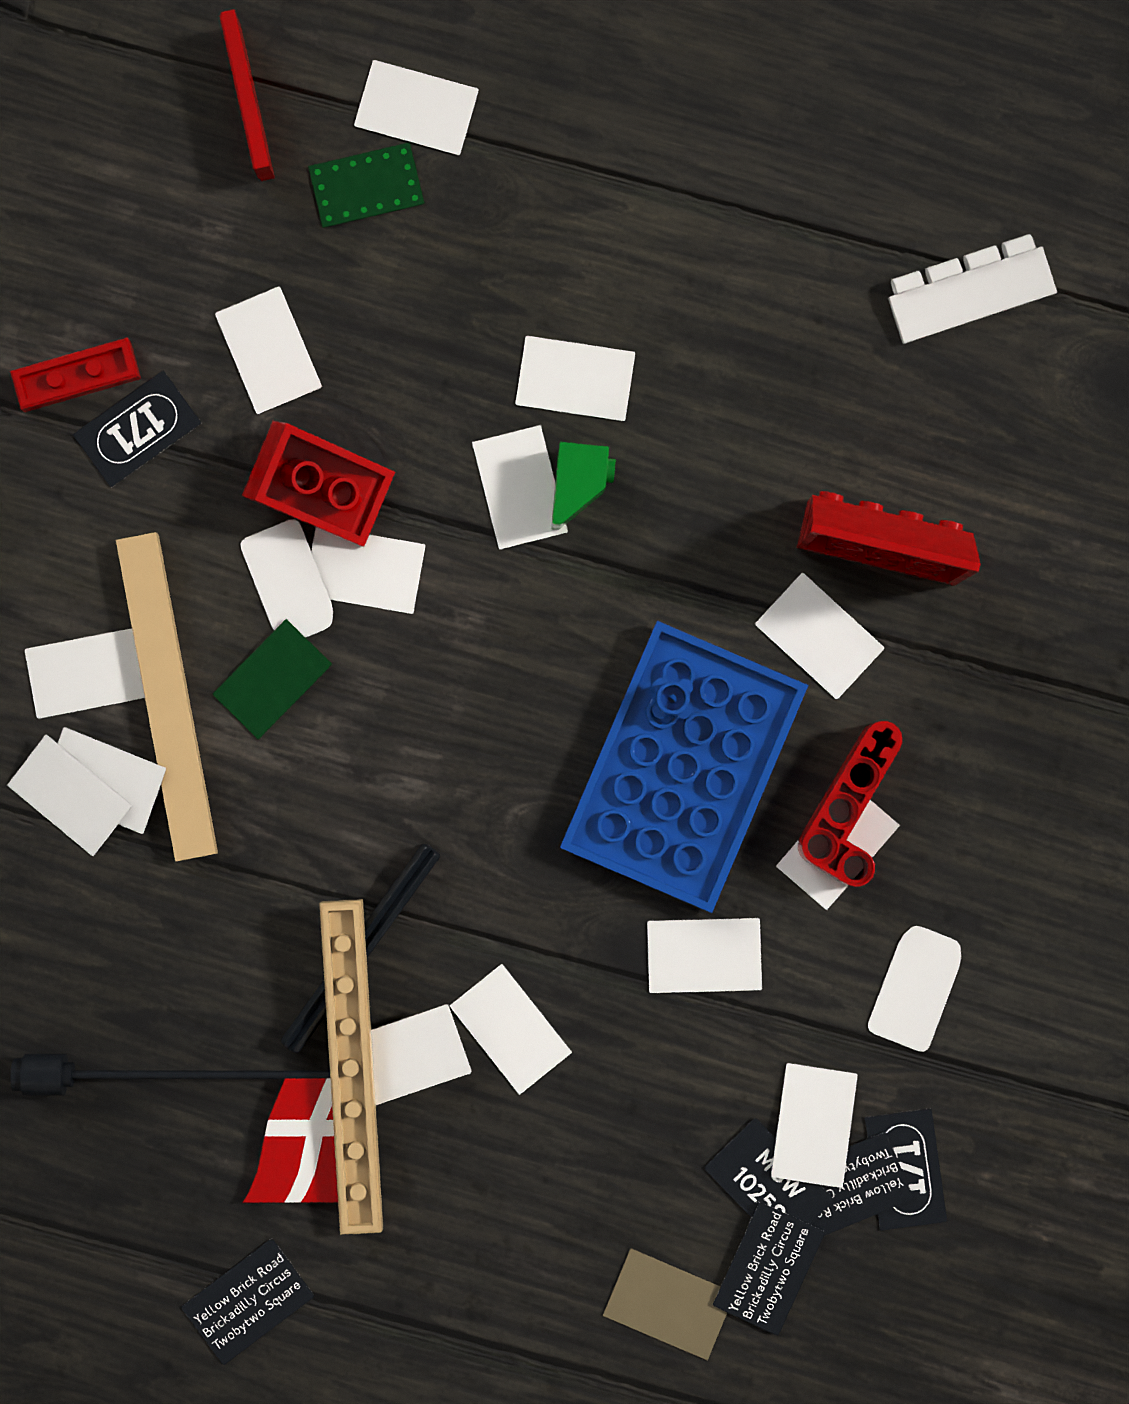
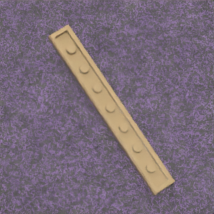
[116,532,218,862]
[320,899,383,1235]

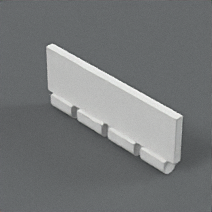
[888,234,1057,344]

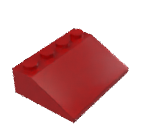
[797,491,981,586]

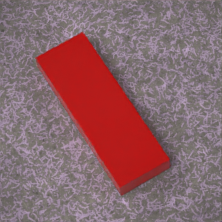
[10,337,141,412]

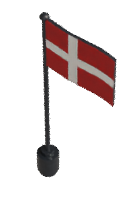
[11,1054,338,1203]

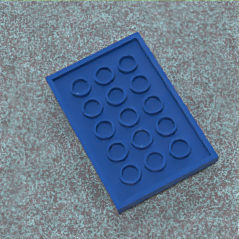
[560,621,808,913]

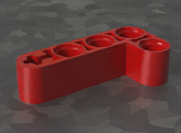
[798,721,902,887]

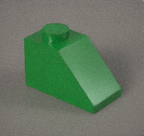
[551,442,616,530]

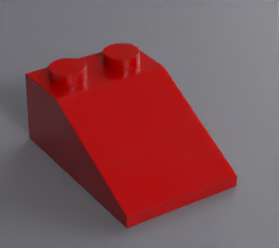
[242,420,395,547]

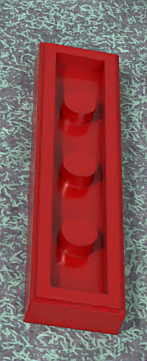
[219,9,275,181]

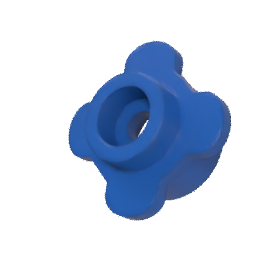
[652,678,693,719]

